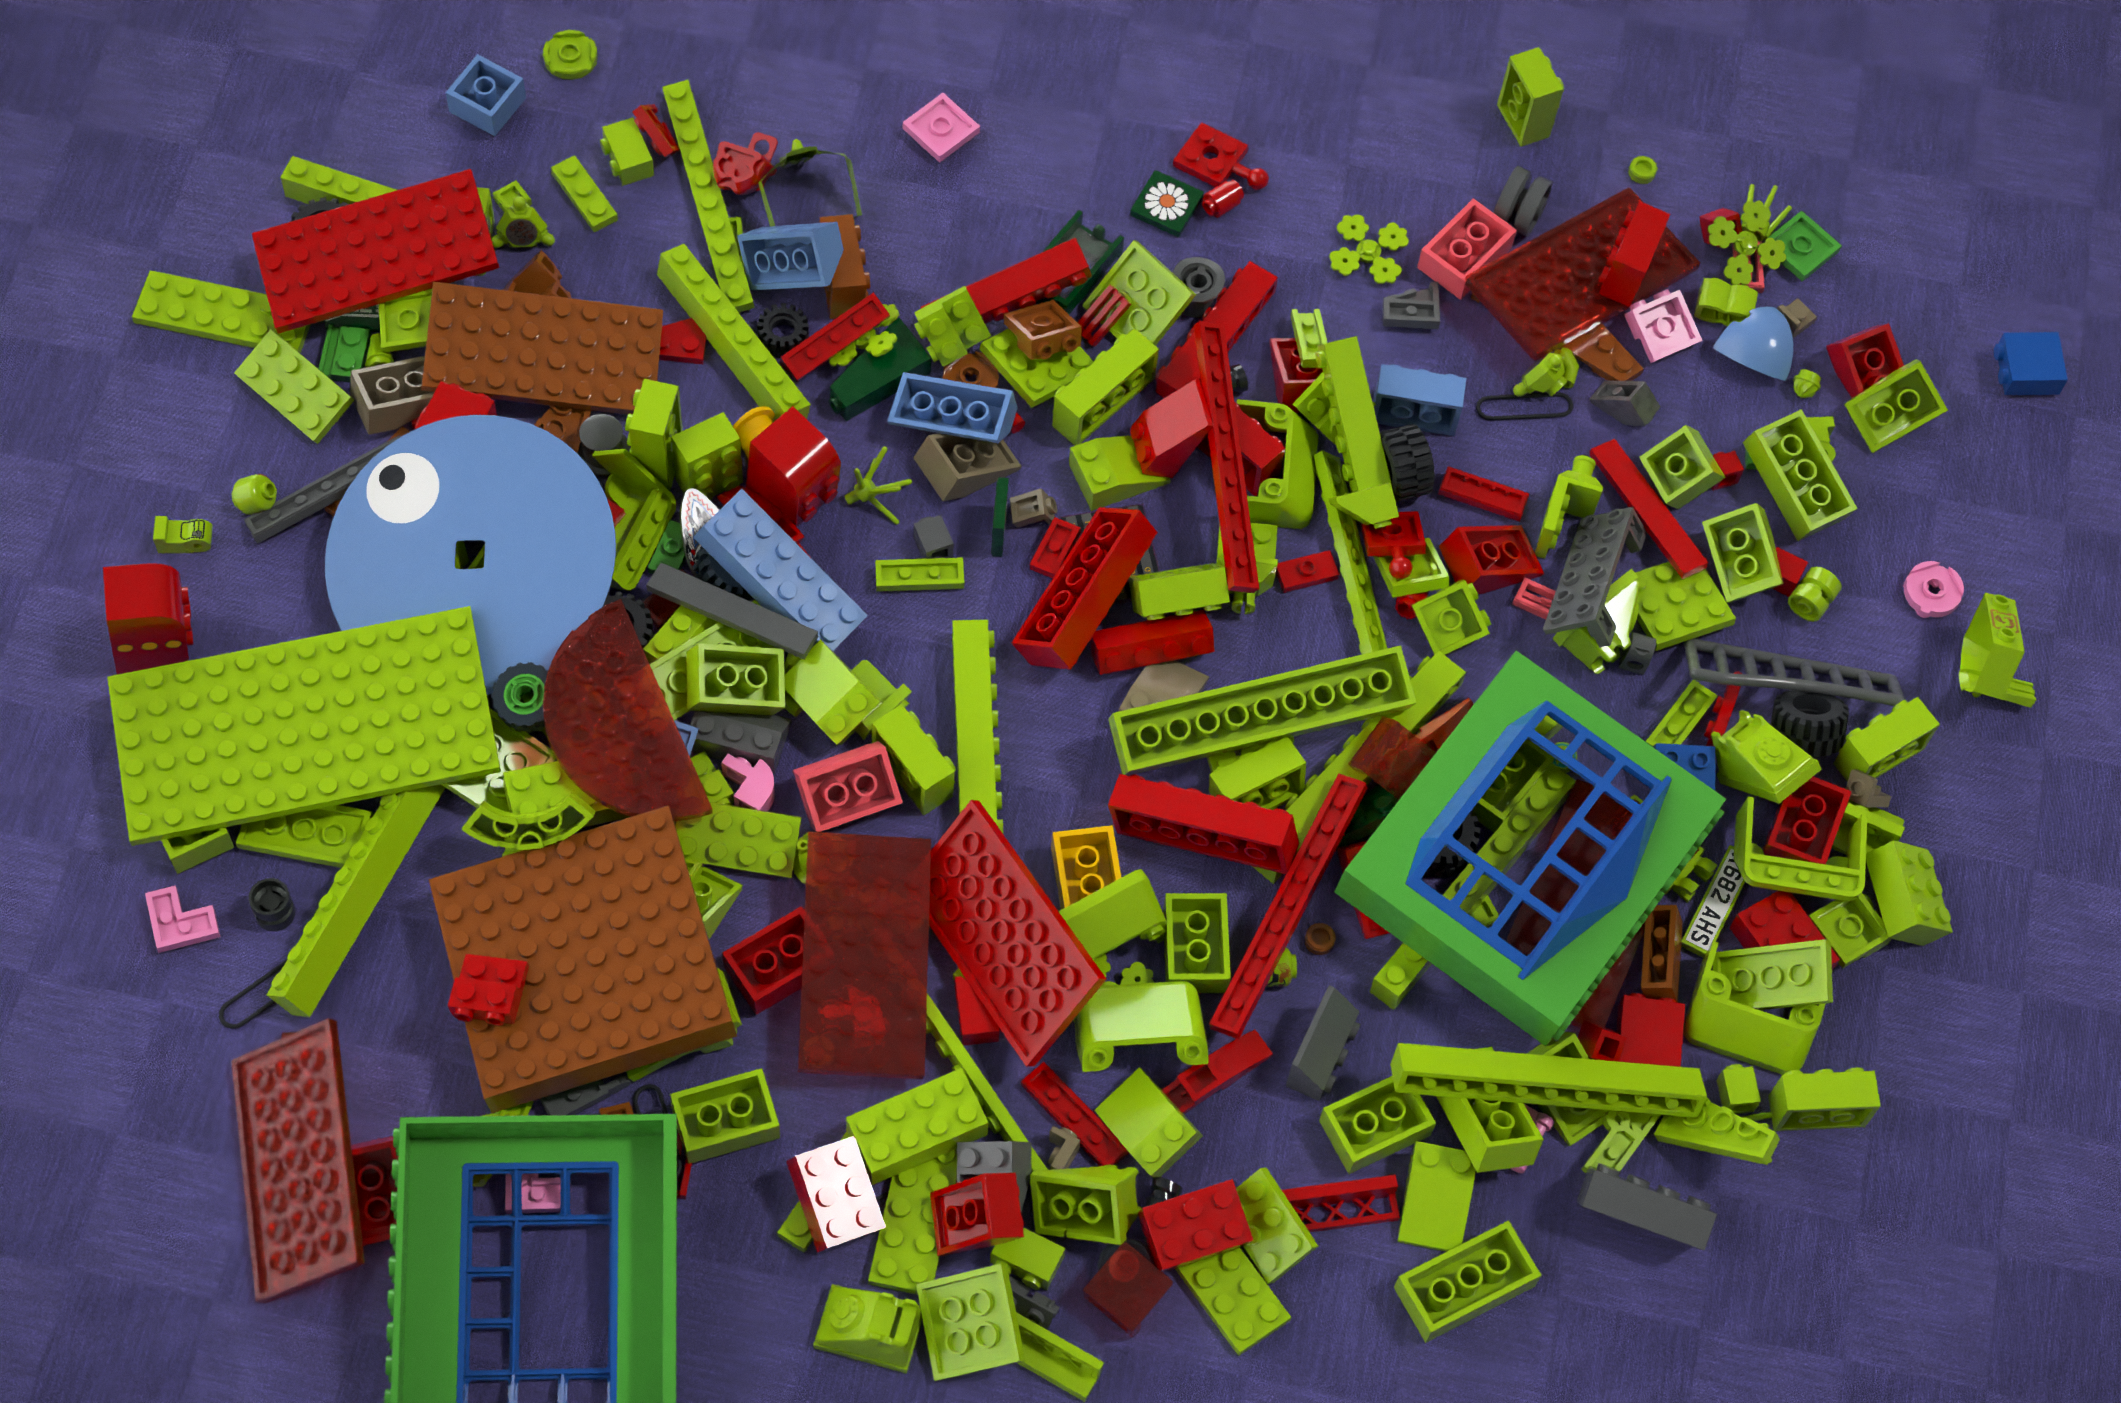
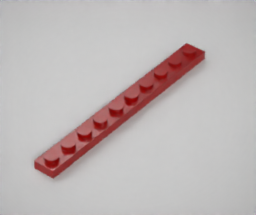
[1194,321,1260,593]
[1209,773,1367,1040]

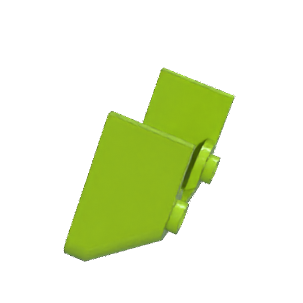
[1237,399,1318,529]
[592,449,676,590]
[1734,797,1868,901]
[1059,869,1167,960]
[1683,941,1825,1075]

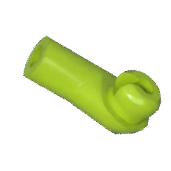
[1554,347,1579,388]

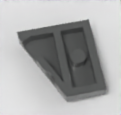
[1382,282,1440,329]

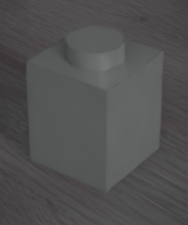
[913,515,954,559]

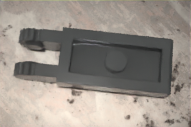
[539,1075,631,1115]

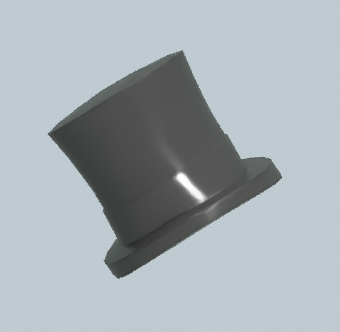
[1172,257,1225,318]
[578,414,631,476]

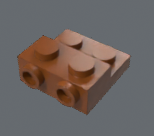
[1004,300,1081,360]

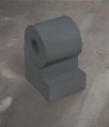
[1618,632,1656,675]

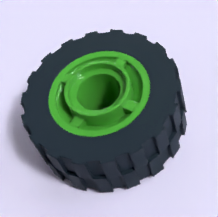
[492,662,562,733]

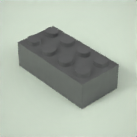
[1577,1163,1717,1251]

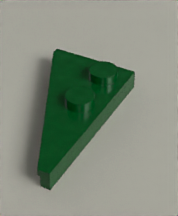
[1336,780,1399,851]

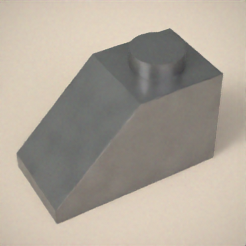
[1589,381,1661,426]

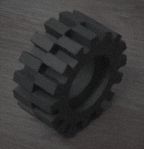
[757,303,809,358]

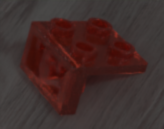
[1348,717,1436,800]
[1083,1242,1173,1338]

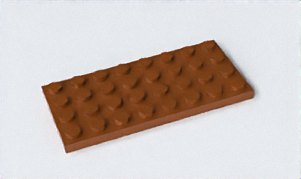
[421,282,663,415]

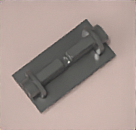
[1010,1277,1060,1330]

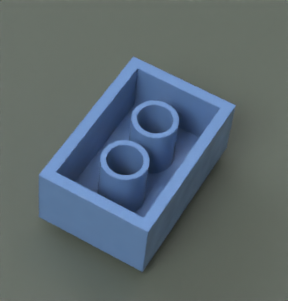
[1373,364,1466,436]

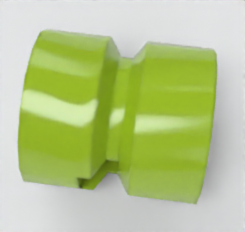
[1788,566,1842,622]

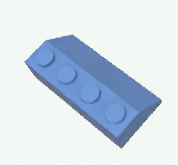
[737,222,844,290]
[887,372,1017,443]

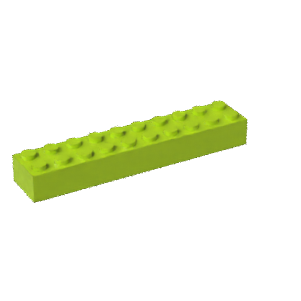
[1108,645,1417,776]

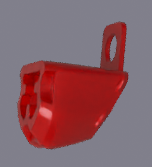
[712,132,778,195]

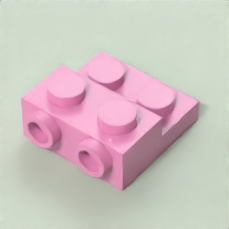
[1624,289,1702,363]

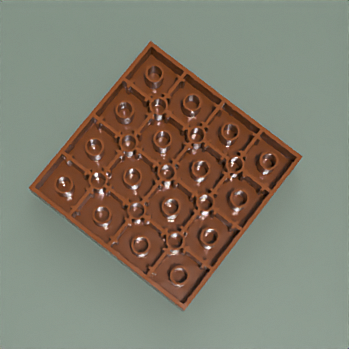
[429,805,737,1113]

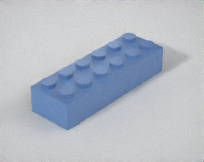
[693,489,868,651]

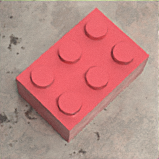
[1417,198,1517,300]
[793,741,903,833]

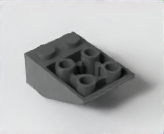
[957,1141,1031,1211]

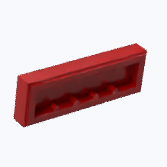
[1438,466,1530,522]

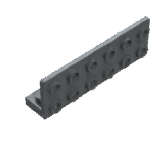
[1543,507,1647,648]

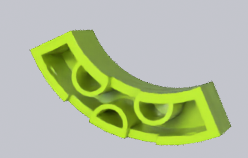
[461,792,596,850]

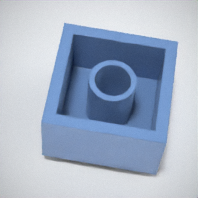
[446,54,526,136]

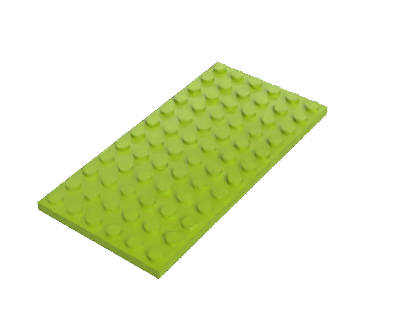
[107,606,501,846]

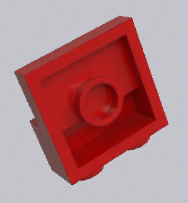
[447,954,529,1026]

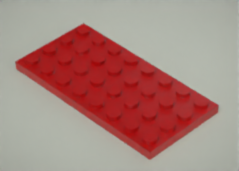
[251,169,500,334]
[903,800,1107,1067]

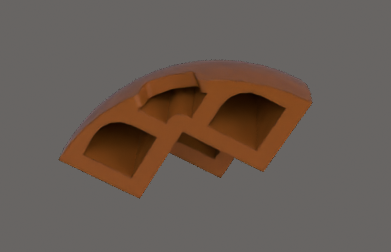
[502,250,571,298]

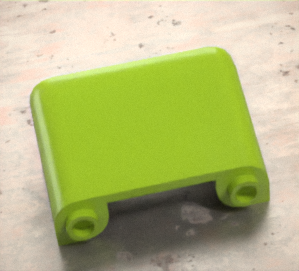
[1075,981,1208,1072]

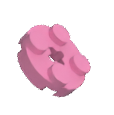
[1903,561,1964,618]

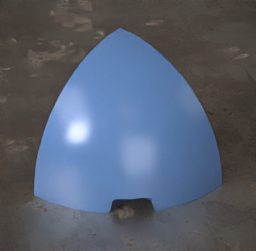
[1713,307,1793,381]

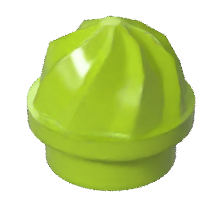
[1793,369,1821,398]

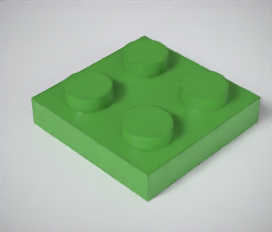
[1764,211,1842,282]

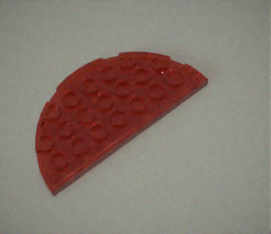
[543,599,713,821]

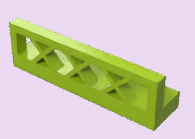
[1016,1312,1104,1402]

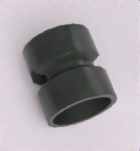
[248,878,296,931]

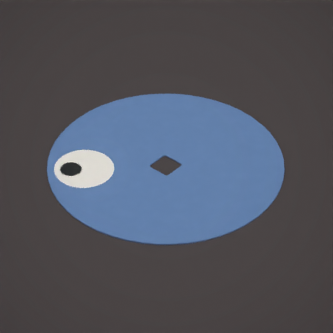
[325,415,616,695]

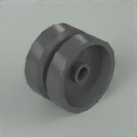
[1493,166,1553,237]

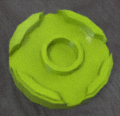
[543,30,598,80]

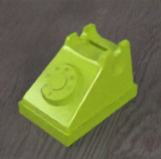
[1552,569,1640,674]
[1711,710,1822,804]
[1030,1164,1141,1245]
[813,1284,923,1374]

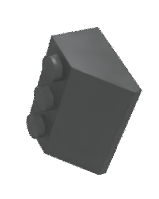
[690,711,792,774]
[1285,985,1361,1101]

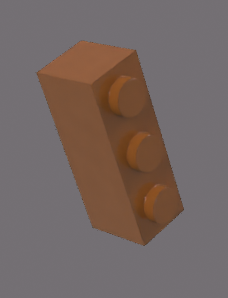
[1641,905,1683,1003]

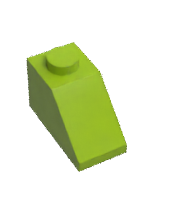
[1329,483,1399,529]

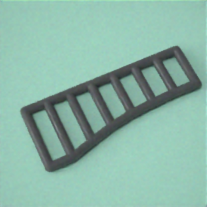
[1684,639,1905,706]

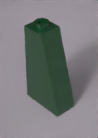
[829,318,931,422]

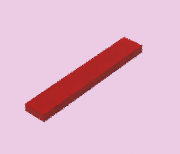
[1589,439,1708,579]

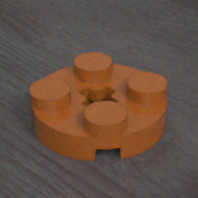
[942,351,999,388]

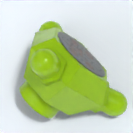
[492,196,555,248]
[1513,352,1567,397]

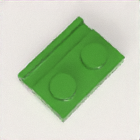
[318,325,371,382]

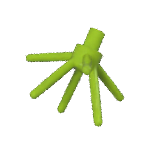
[844,447,912,525]

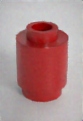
[1202,180,1244,218]

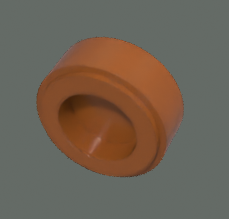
[1304,923,1336,955]

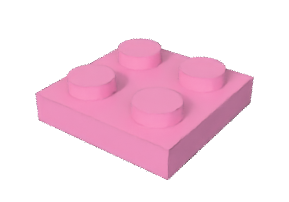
[903,93,980,163]

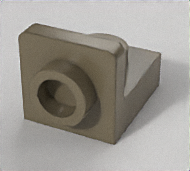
[1777,298,1817,338]
[1010,488,1057,528]
[1846,770,1892,807]
[1048,1126,1080,1170]

